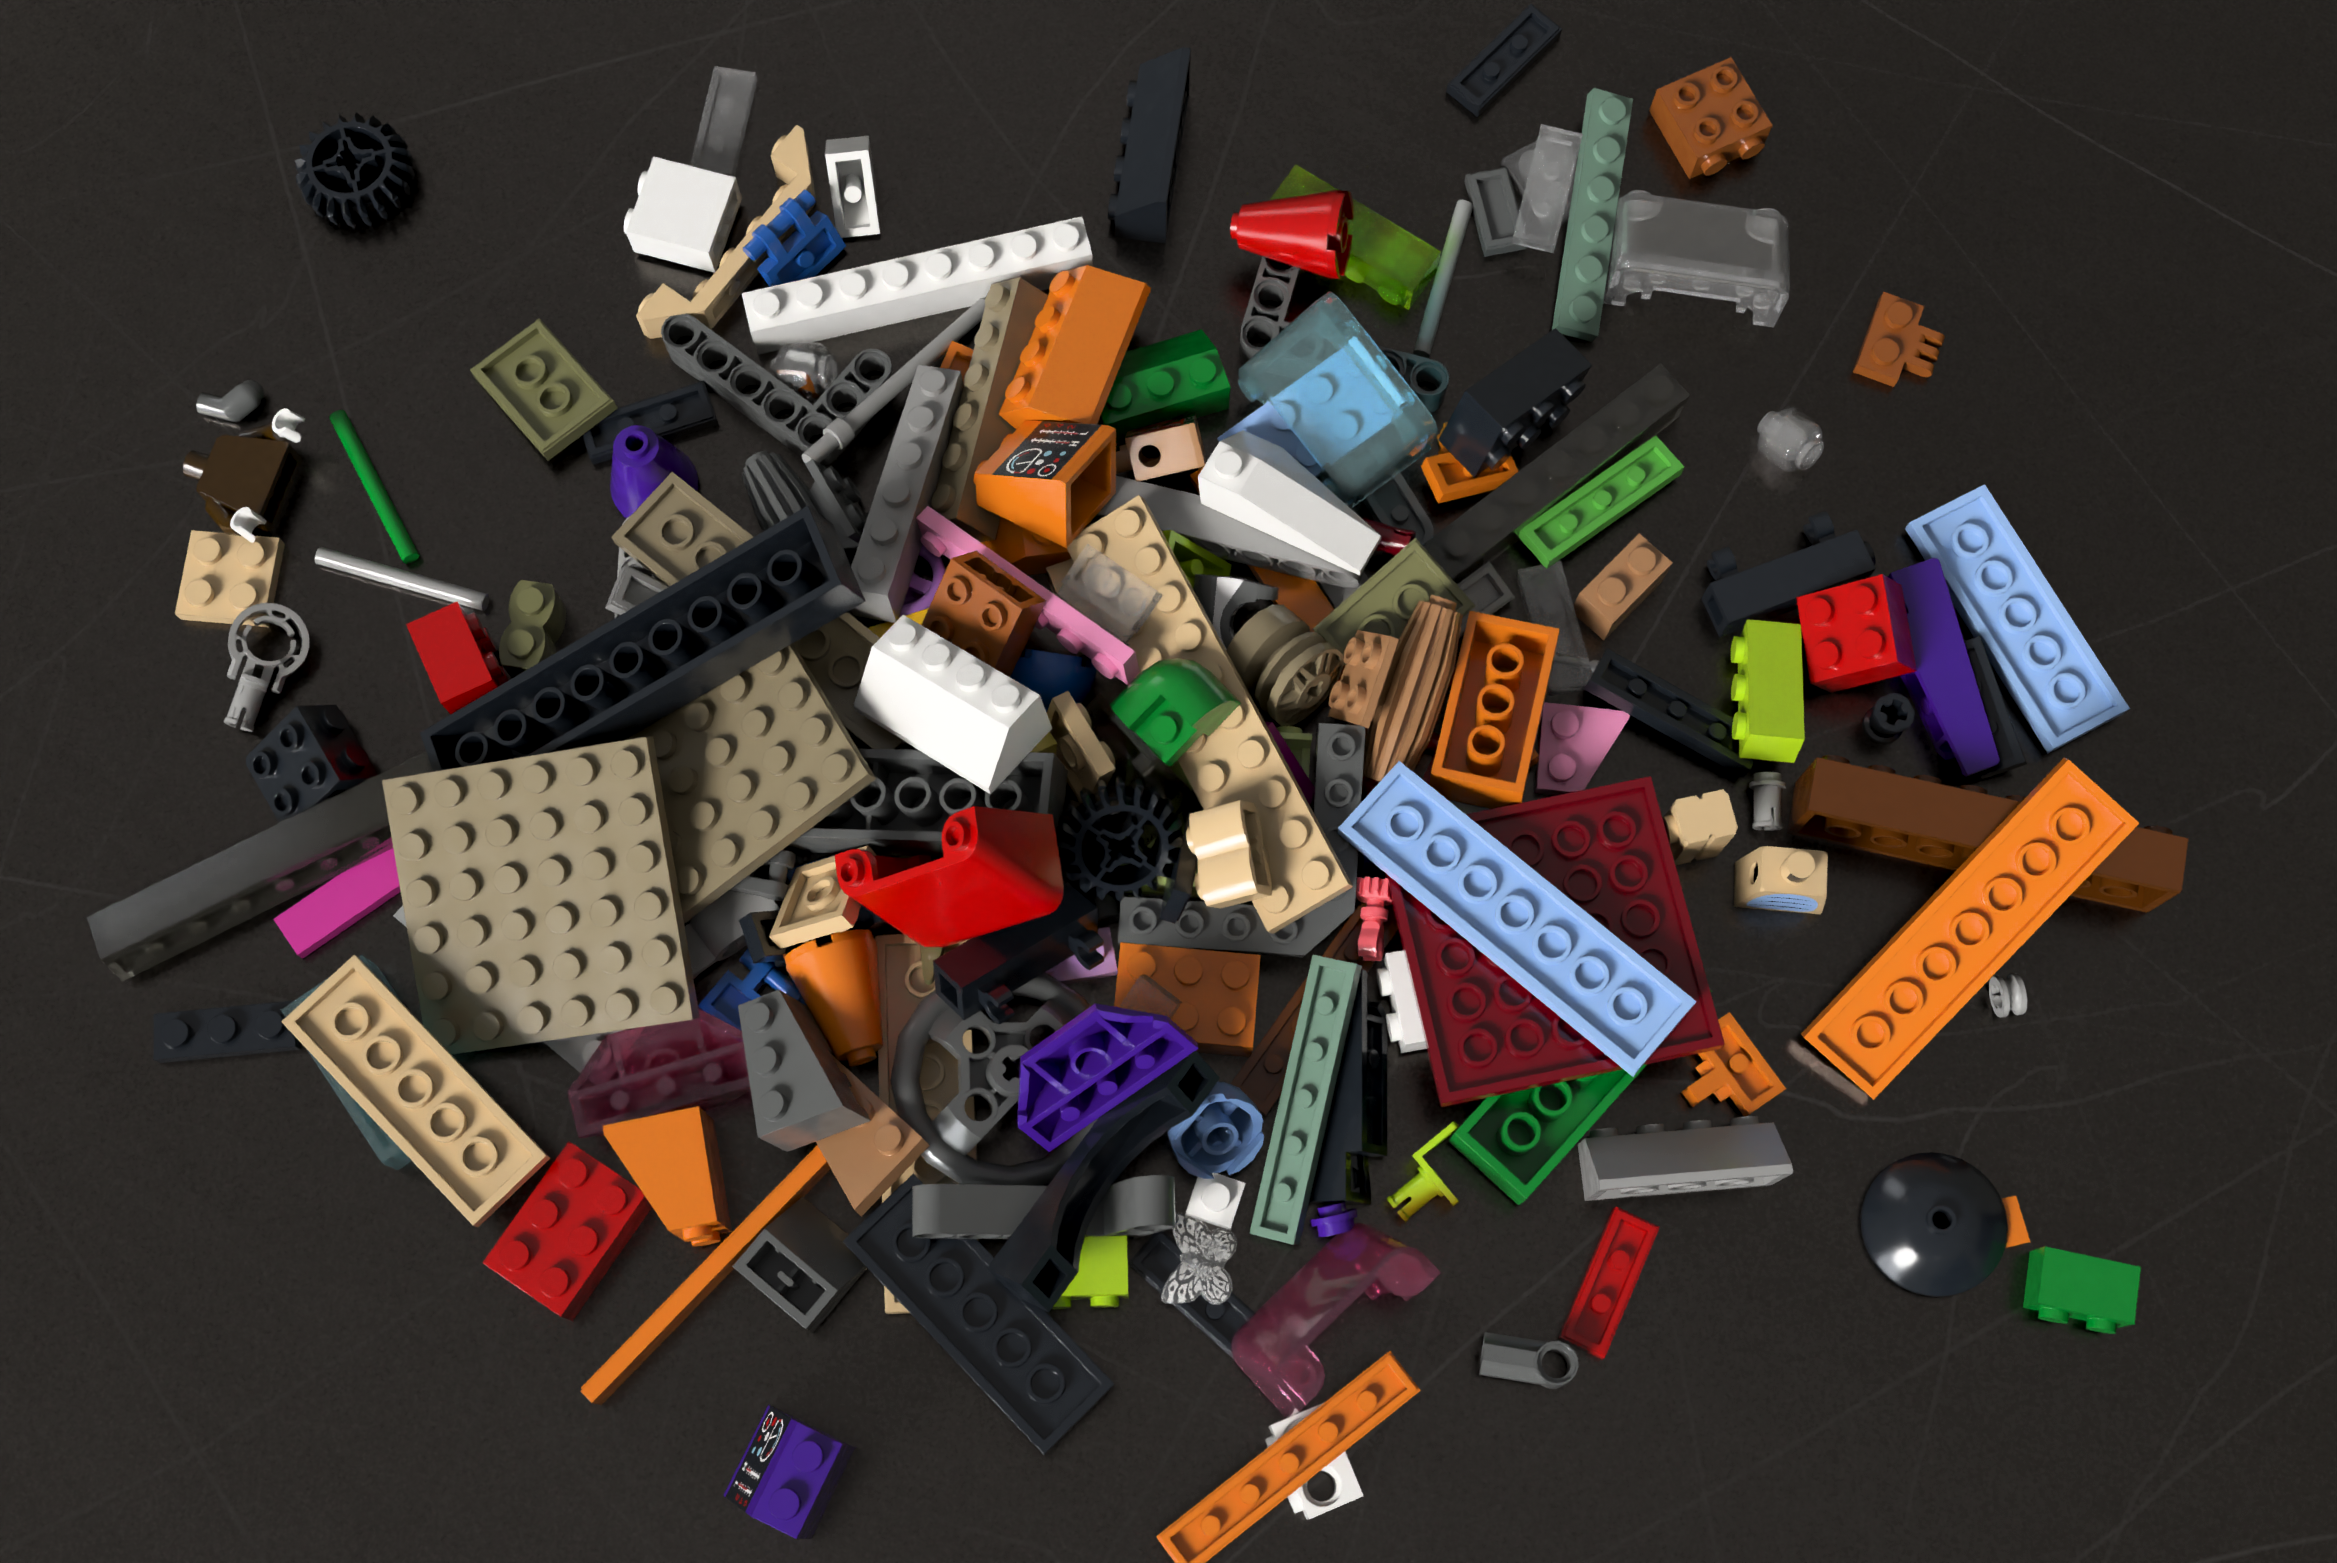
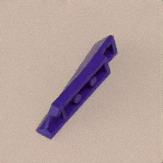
[1888,558,2000,777]

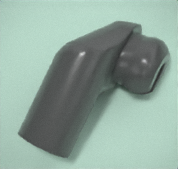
[196,380,264,422]

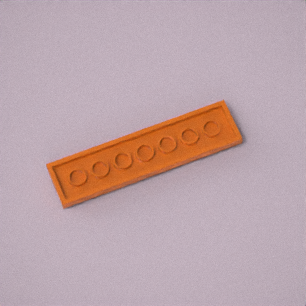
[1801,758,2139,1100]

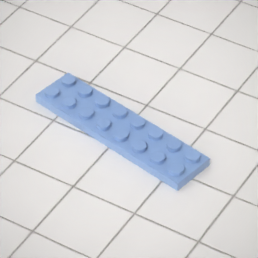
[1338,761,1696,1077]

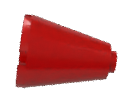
[1230,190,1354,279]

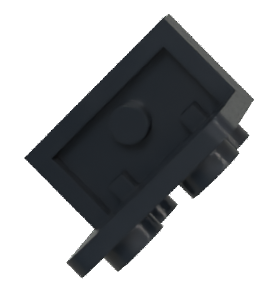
[246,705,379,830]

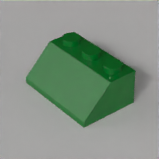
[1097,329,1231,443]

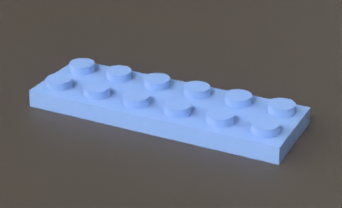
[1905,484,2130,753]

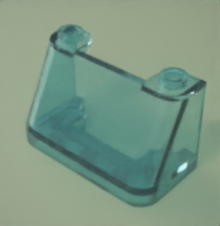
[1238,291,1438,508]

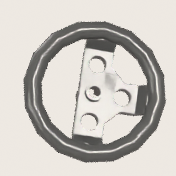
[890,972,1097,1186]

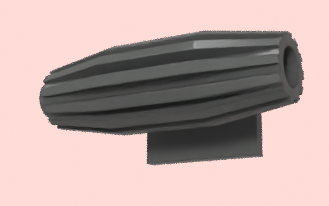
[741,451,869,615]

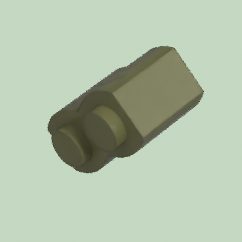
[499,580,566,678]

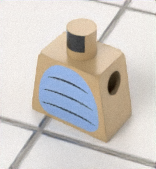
[1733,846,1828,914]

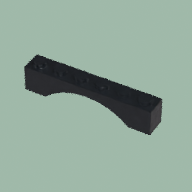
[987,1051,1220,1312]

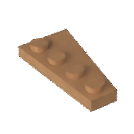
[816,1054,930,1217]

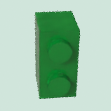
[2023,1246,2141,1334]

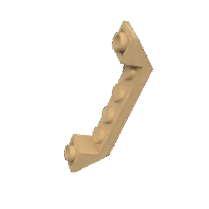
[636,125,816,339]

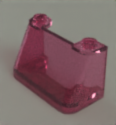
[1231,1223,1441,1418]

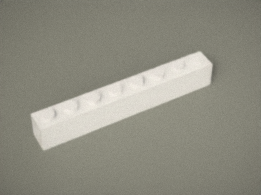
[742,216,1093,355]

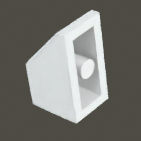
[825,136,880,238]

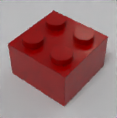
[1796,574,1917,693]
[406,601,510,715]

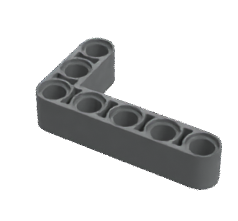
[1239,256,1449,413]
[661,313,894,466]
[912,1175,1176,1240]

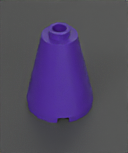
[610,425,698,518]

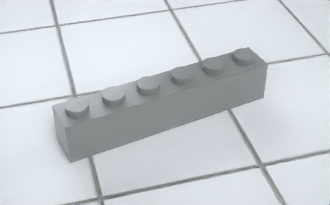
[851,364,964,623]

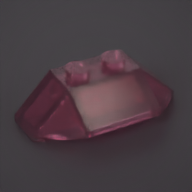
[567,1009,751,1138]

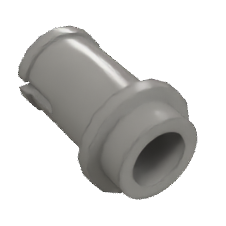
[1749,772,1786,831]

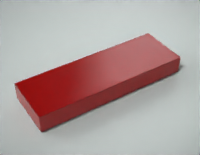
[1558,1206,1660,1359]

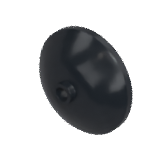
[1861,1152,2008,1297]

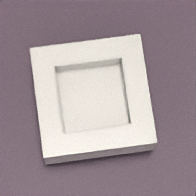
[1185,1173,1246,1230]

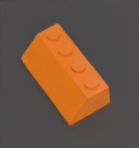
[999,265,1151,430]

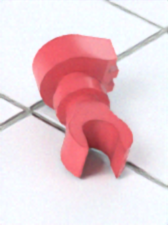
[1356,877,1392,961]

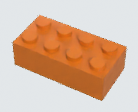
[1430,611,1560,809]

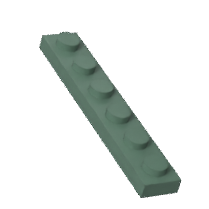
[1552,88,1633,342]
[1249,955,1362,1245]

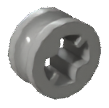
[1989,973,2027,1018]

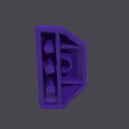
[1017,1003,1198,1152]

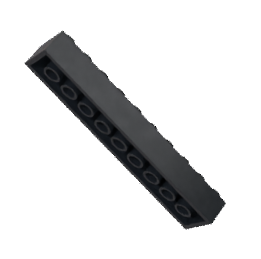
[420,506,865,772]

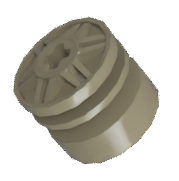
[1226,605,1344,726]

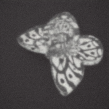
[1161,1213,1238,1305]

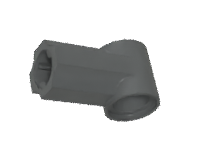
[1479,1332,1579,1389]

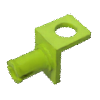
[1386,1121,1460,1222]

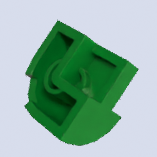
[1110,658,1241,767]

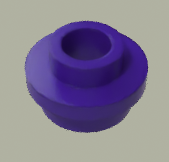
[1310,1202,1358,1237]

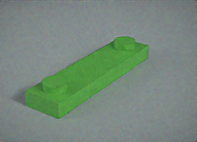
[1518,435,1684,569]

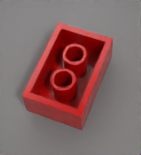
[483,1141,652,1321]

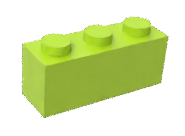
[1731,619,1805,763]

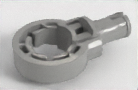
[224,603,309,732]

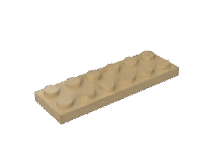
[281,955,550,1228]

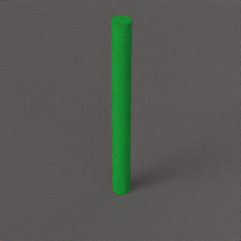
[329,410,420,564]

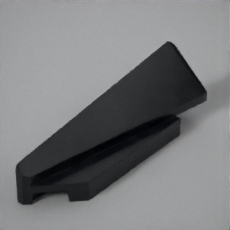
[1309,969,1387,1205]

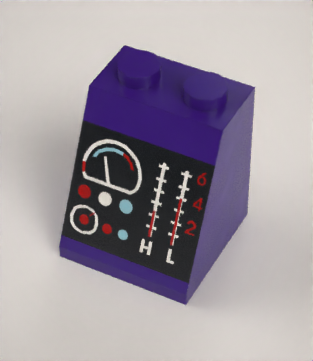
[723,1405,856,1539]

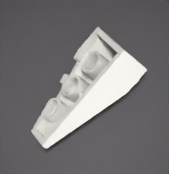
[1198,430,1381,576]

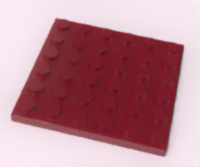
[1385,776,1725,1107]

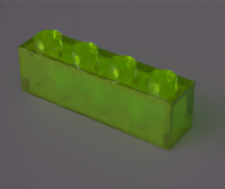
[1270,165,1441,310]

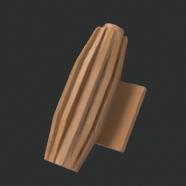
[1328,595,1463,782]

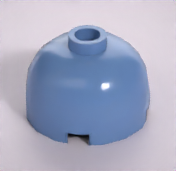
[1167,1081,1264,1179]

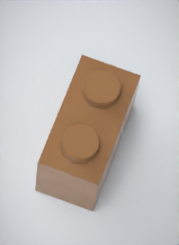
[1571,533,1673,641]

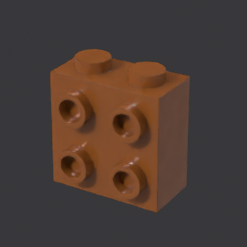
[1649,57,1773,179]
[922,550,1046,677]

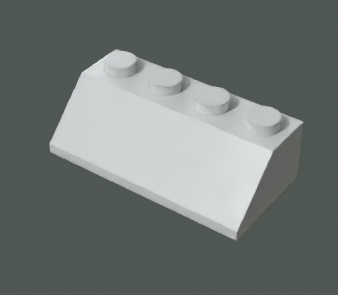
[854,615,1052,794]

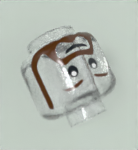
[770,342,839,400]

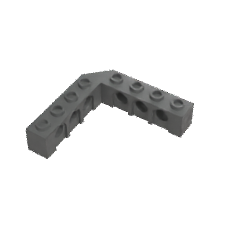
[1118,723,1365,958]

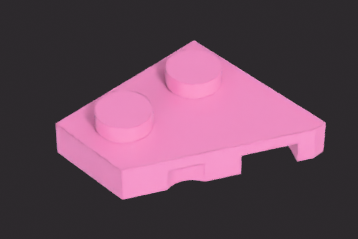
[1534,702,1630,796]

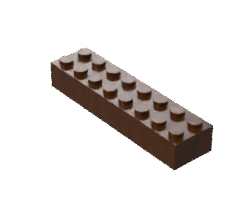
[1787,755,2189,913]

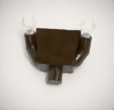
[183,408,305,543]

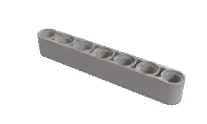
[1087,476,1364,588]

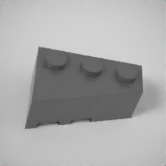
[738,990,871,1152]

